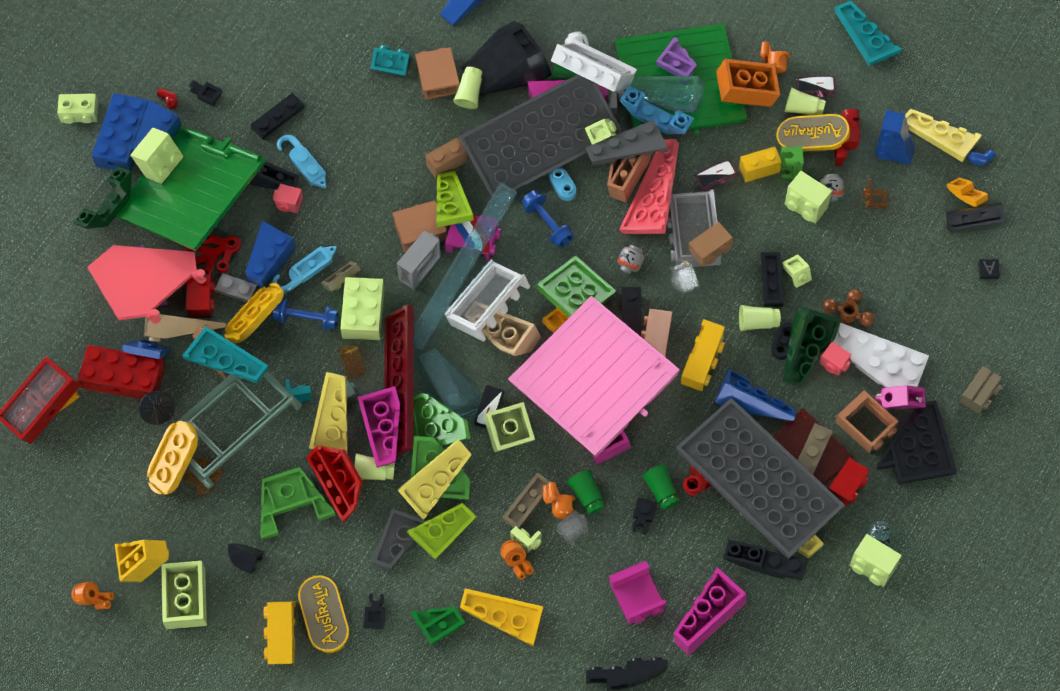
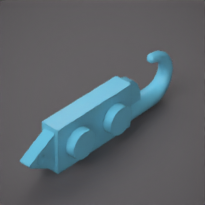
[277,135,327,189]
[272,246,337,293]

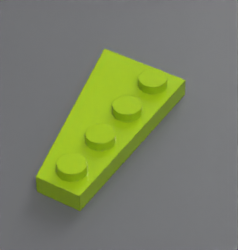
[436,171,473,228]

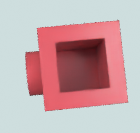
[273,184,303,214]
[819,342,851,376]

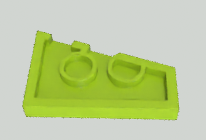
[406,503,476,560]

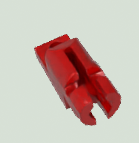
[834,109,861,166]

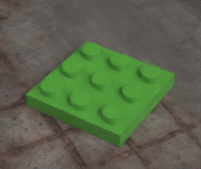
[536,256,616,318]

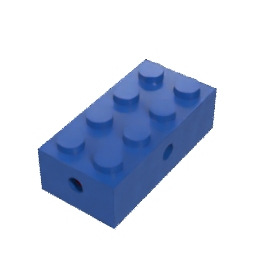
[92,93,149,171]

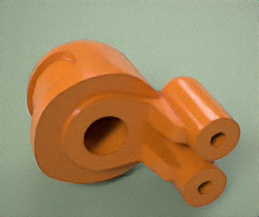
[760,42,790,75]
[543,482,575,520]
[500,540,534,580]
[71,581,114,610]

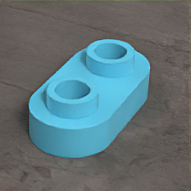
[549,167,576,201]

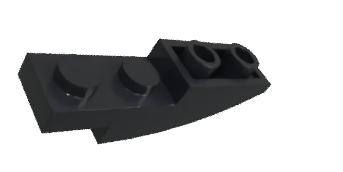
[723,539,808,580]
[586,657,668,691]

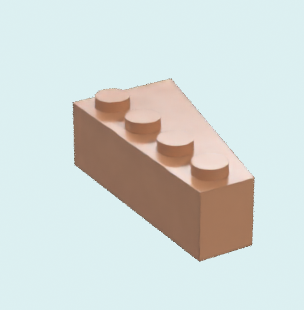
[641,308,672,395]

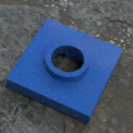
[122,340,171,359]

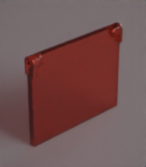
[772,408,853,484]

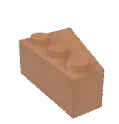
[607,154,651,203]

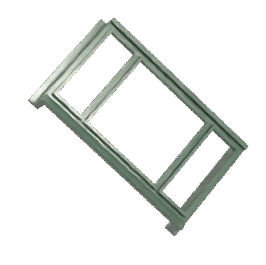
[163,371,303,490]

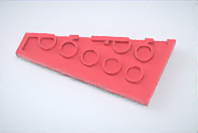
[619,139,679,234]

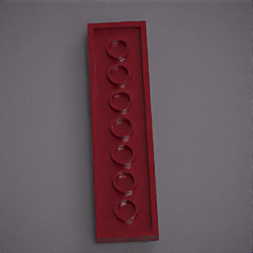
[384,304,414,458]

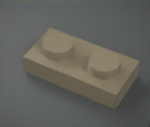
[321,261,361,291]

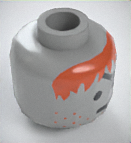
[820,174,844,202]
[617,245,645,274]

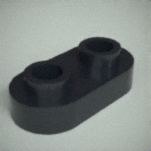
[771,323,792,360]

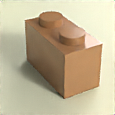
[425,138,467,179]
[689,222,733,267]

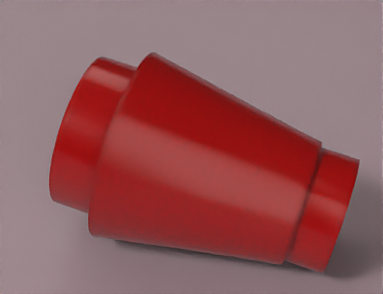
[683,475,703,497]

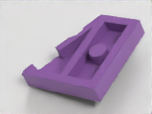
[656,37,697,81]

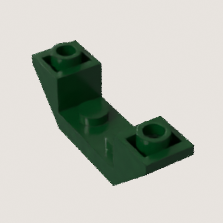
[73,167,132,229]

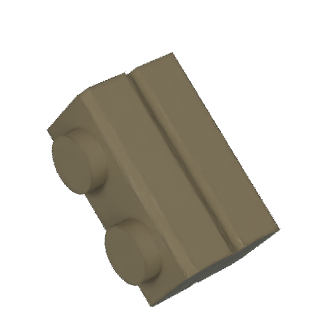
[960,366,1002,414]

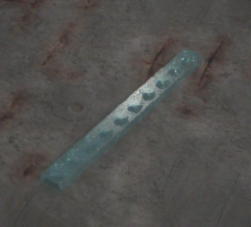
[413,182,517,352]

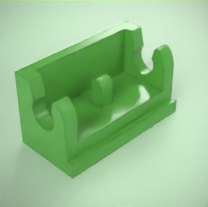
[780,146,804,179]

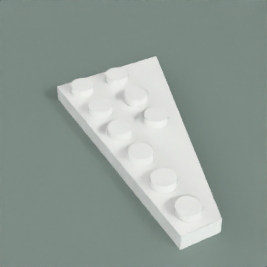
[828,323,929,388]

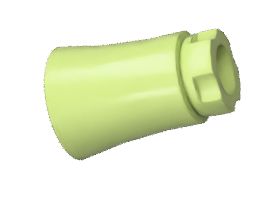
[453,67,482,109]
[784,87,826,116]
[739,305,781,331]
[355,453,395,480]

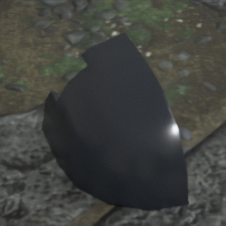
[228,543,264,574]

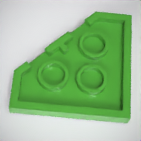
[413,393,470,448]
[411,436,471,500]

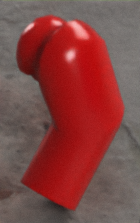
[157,88,178,109]

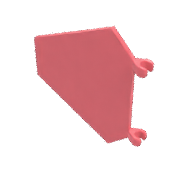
[88,245,207,324]

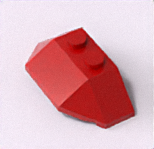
[306,446,363,522]

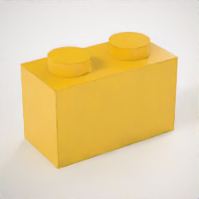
[739,147,782,183]

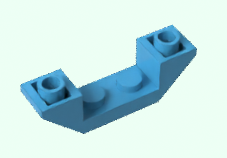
[620,86,694,134]

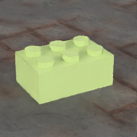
[340,277,385,340]
[161,561,207,629]

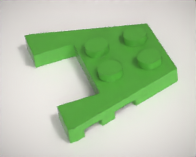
[260,467,336,540]

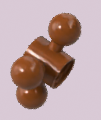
[823,289,875,327]

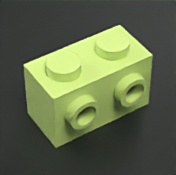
[57,94,99,124]

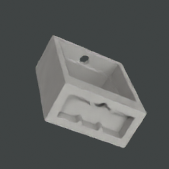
[397,230,441,290]

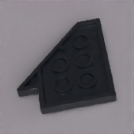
[876,400,957,485]

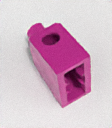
[875,385,926,409]

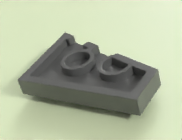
[371,508,426,571]

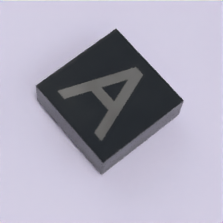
[978,259,1000,279]

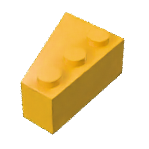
[681,319,725,391]
[115,540,169,582]
[264,601,296,664]

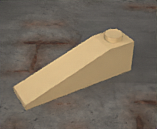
[465,301,541,356]
[144,314,226,342]

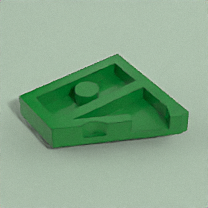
[410,606,466,646]

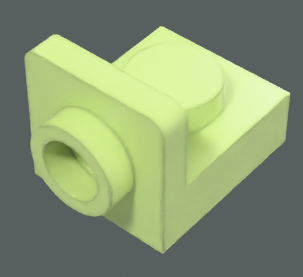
[585,119,616,145]
[782,255,812,288]
[510,526,542,553]

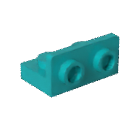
[370,45,412,76]

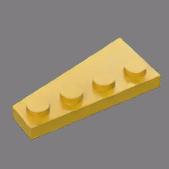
[460,588,543,647]

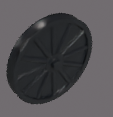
[139,391,174,425]

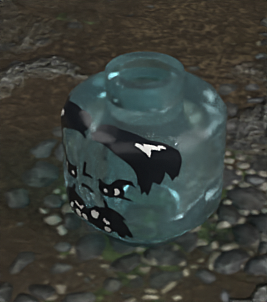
[865,521,893,547]

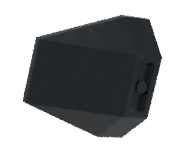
[462,21,552,95]

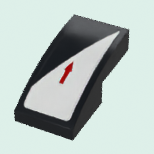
[474,385,505,428]

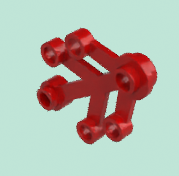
[184,233,242,278]

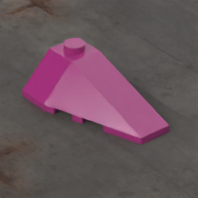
[358,386,400,468]

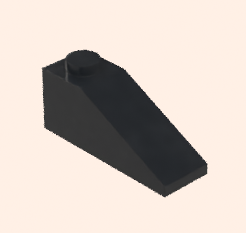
[249,162,299,190]
[621,287,641,337]

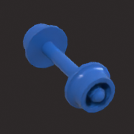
[522,190,574,248]
[272,299,340,331]

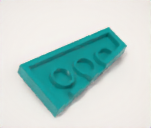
[834,1,901,66]
[182,326,269,383]

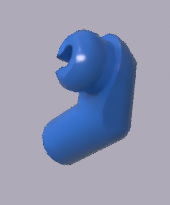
[967,149,996,166]

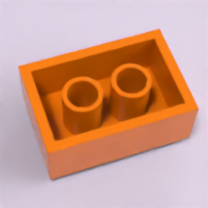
[716,59,780,107]

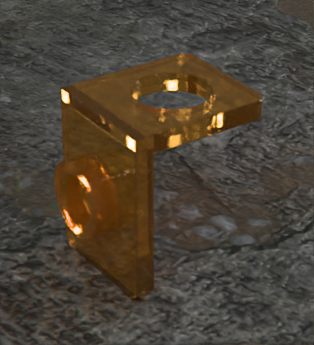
[862,179,887,208]
[338,344,365,378]

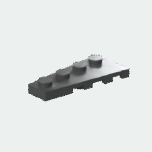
[585,120,669,166]

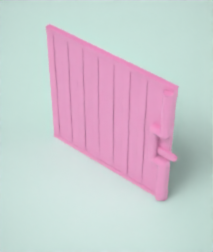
[508,296,680,457]

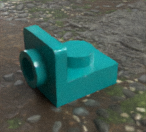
[284,379,313,402]

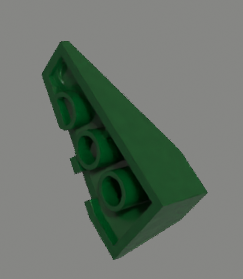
[783,306,841,388]

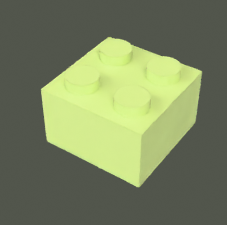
[131,128,184,184]
[785,171,832,224]
[483,402,535,452]
[849,534,902,587]

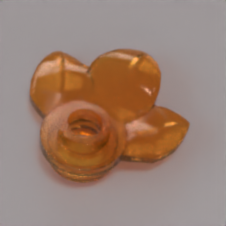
[184,458,223,496]

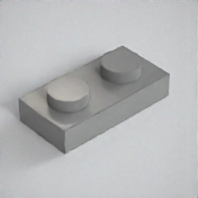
[215,273,258,303]

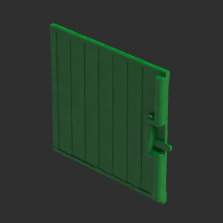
[614,23,747,135]
[116,125,266,251]

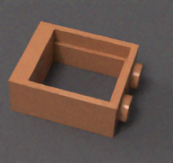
[835,390,899,454]

